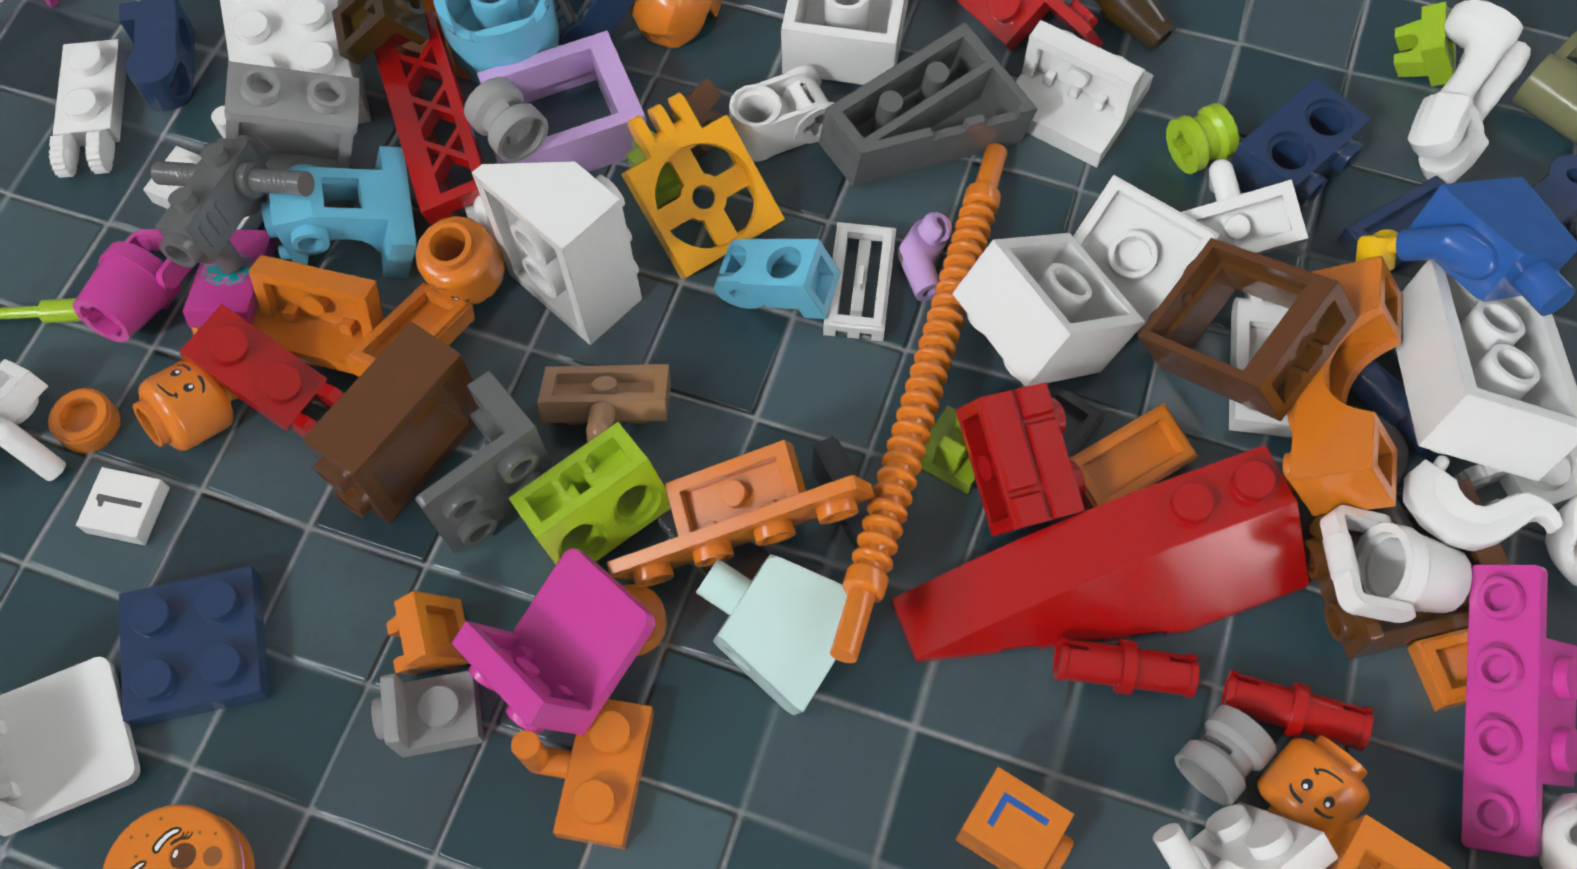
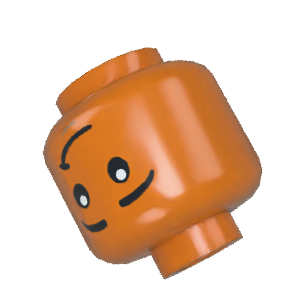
[415,216,505,305]
[133,359,238,451]
[1257,735,1370,840]

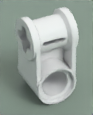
[729,66,834,162]

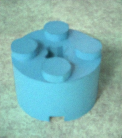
[433,0,560,84]

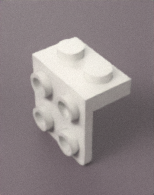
[0,657,140,837]

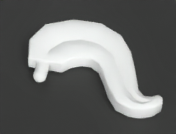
[1403,455,1564,552]

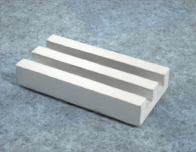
[823,222,896,341]

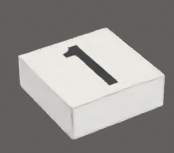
[76,467,170,545]

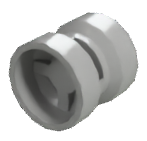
[464,77,549,163]
[1174,705,1277,806]

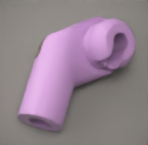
[898,212,952,301]

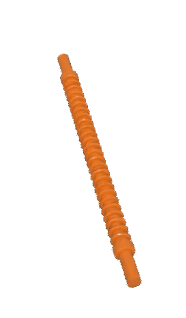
[830,143,1008,663]

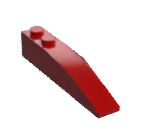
[891,445,1309,663]

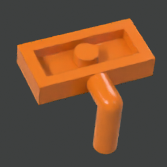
[511,699,655,850]

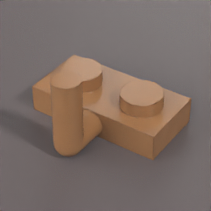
[537,364,671,442]

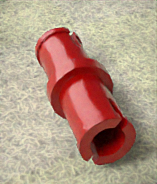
[1052,636,1199,698]
[1220,669,1374,752]

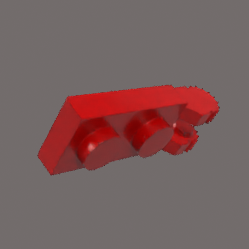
[180,303,344,438]

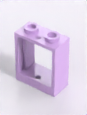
[477,31,647,172]

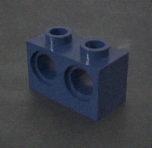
[1231,77,1371,208]

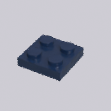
[119,566,270,728]

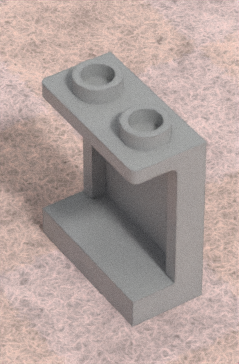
[225,61,359,208]

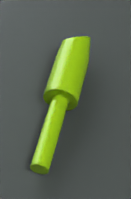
[0,298,81,323]

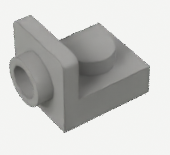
[371,671,484,758]

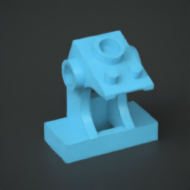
[261,146,417,279]

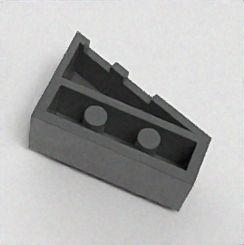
[819,22,1038,186]

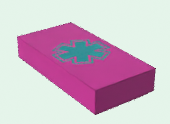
[183,229,277,327]

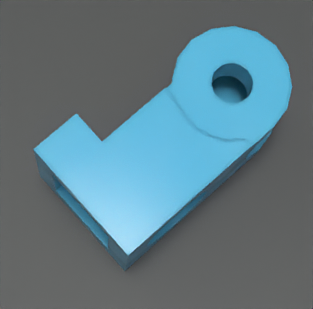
[713,239,841,319]

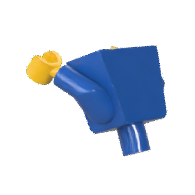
[1355,177,1577,316]

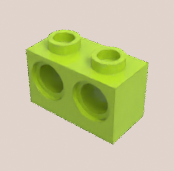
[508,422,671,565]

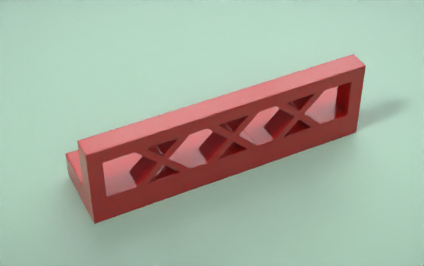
[374,10,484,226]

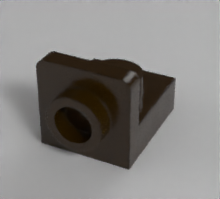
[332,0,430,65]

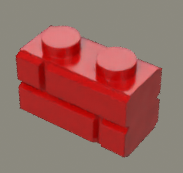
[955,382,1085,536]

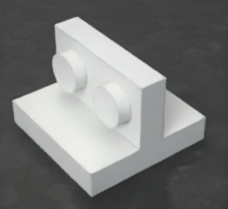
[1016,20,1154,168]

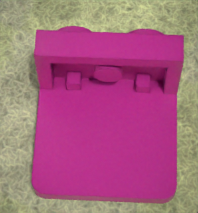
[451,549,655,736]

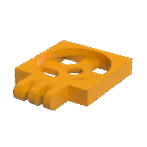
[621,93,785,279]

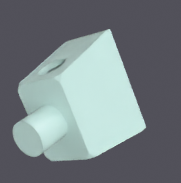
[696,554,847,715]

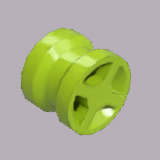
[1166,103,1239,174]

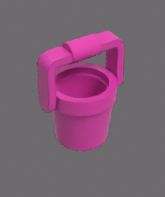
[73,228,193,343]

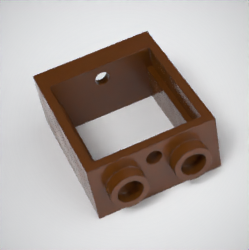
[1137,238,1358,422]
[302,321,479,524]

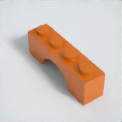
[1283,256,1403,516]

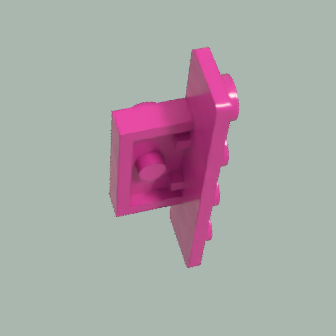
[1461,565,1577,857]

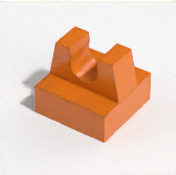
[386,591,469,675]

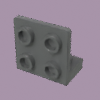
[415,370,553,553]

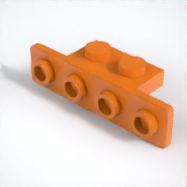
[191,255,384,374]
[607,440,875,587]

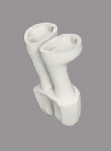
[1407,0,1531,184]

